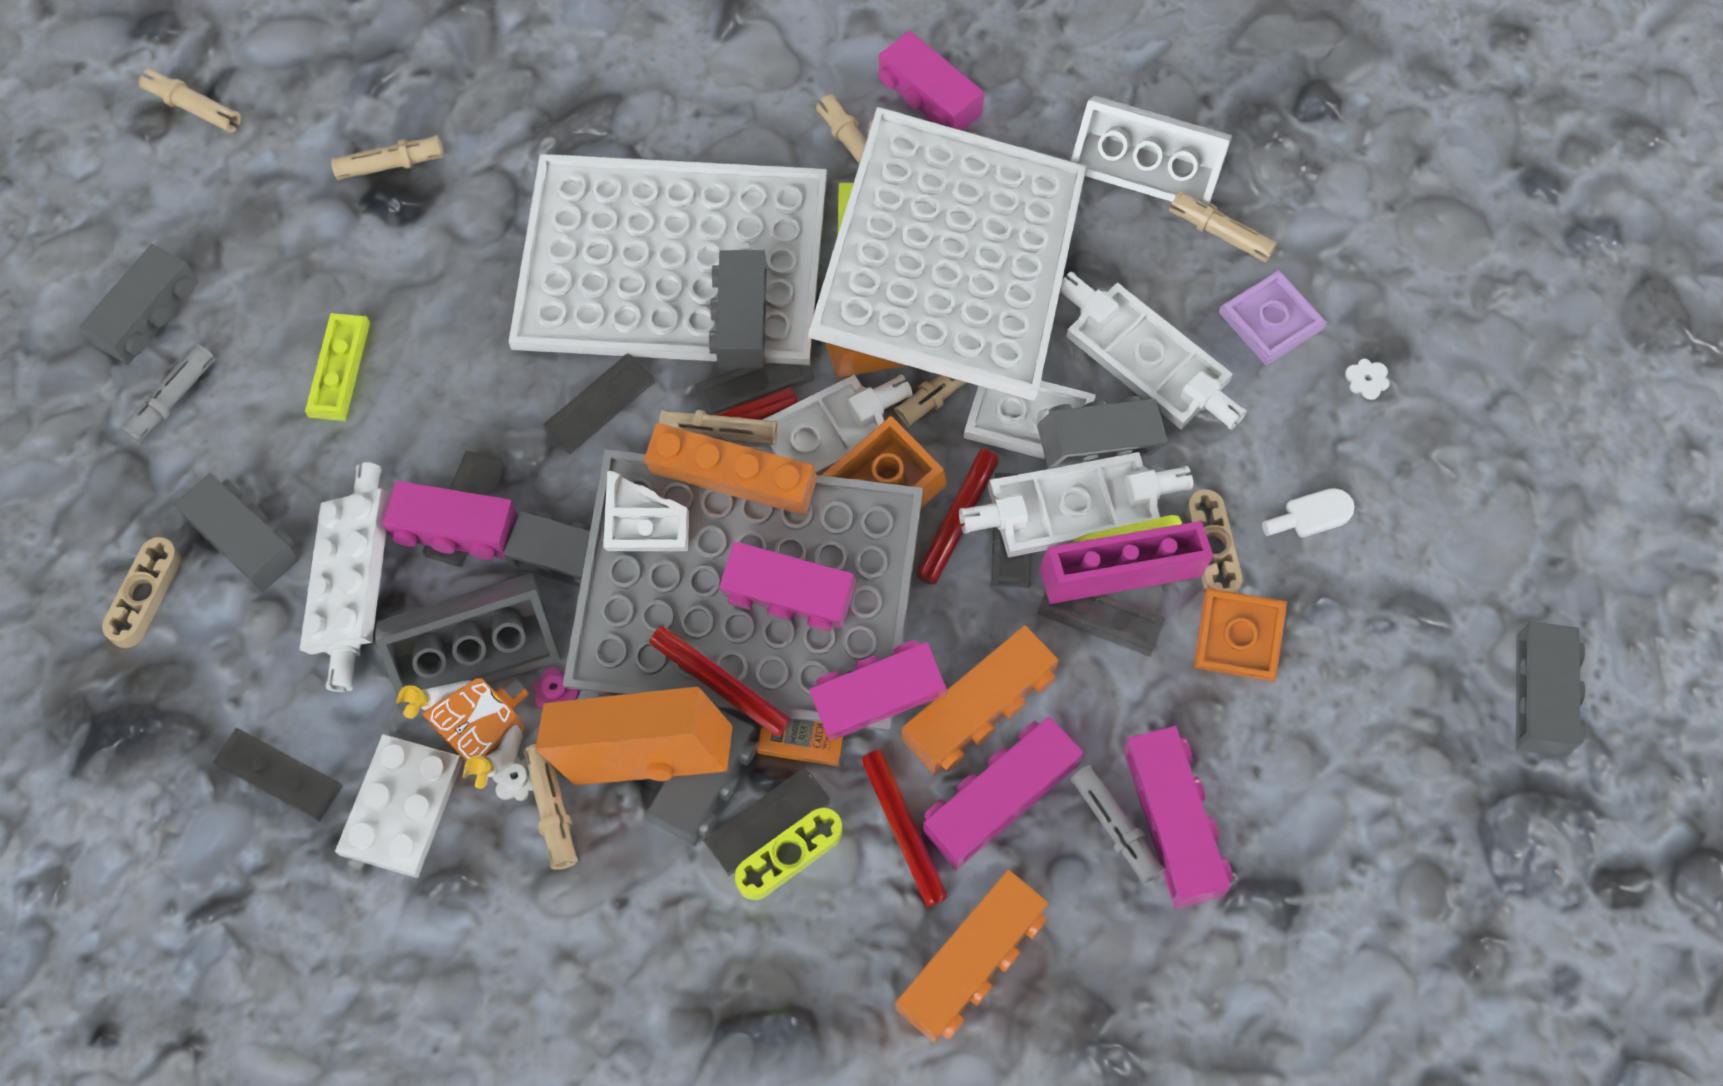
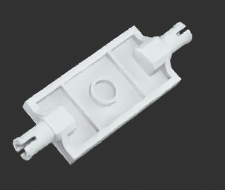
[1059,271,1247,430]
[723,374,913,475]
[959,452,1193,558]
[300,462,391,692]

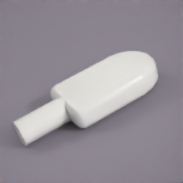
[1262,488,1355,538]

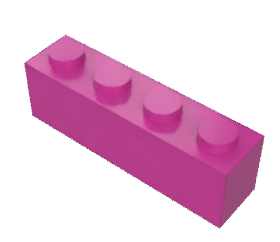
[1039,521,1214,604]
[923,716,1084,870]
[1123,726,1233,909]

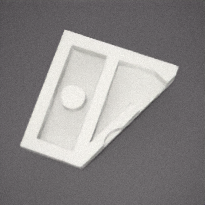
[604,471,689,551]

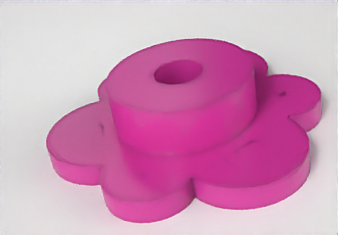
[532,667,579,710]

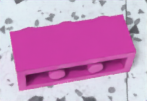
[879,30,984,131]
[382,481,518,560]
[719,541,856,632]
[809,640,947,741]

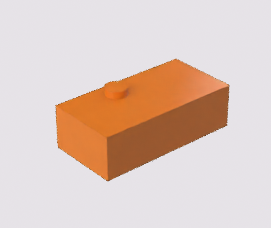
[821,416,947,508]
[535,686,733,785]

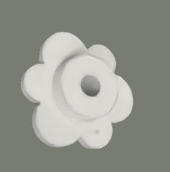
[1345,359,1390,400]
[493,757,533,801]

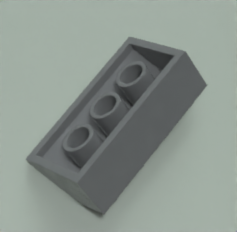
[375,572,561,711]

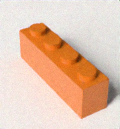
[644,423,817,516]
[901,625,1058,776]
[895,869,1049,1044]

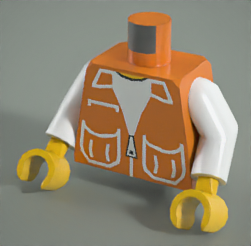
[395,677,530,789]

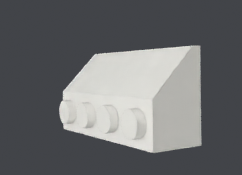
[1071,96,1232,206]

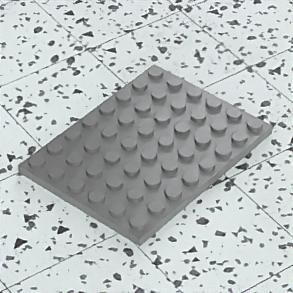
[563,449,923,732]

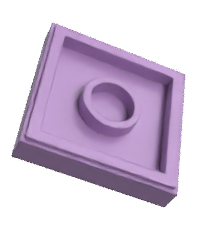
[1219,270,1327,366]

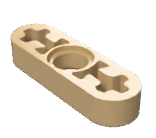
[1186,490,1242,593]
[102,537,182,648]

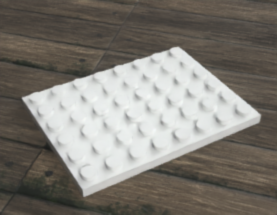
[808,107,1086,401]
[509,154,827,367]

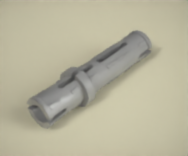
[119,344,216,445]
[1070,765,1165,884]

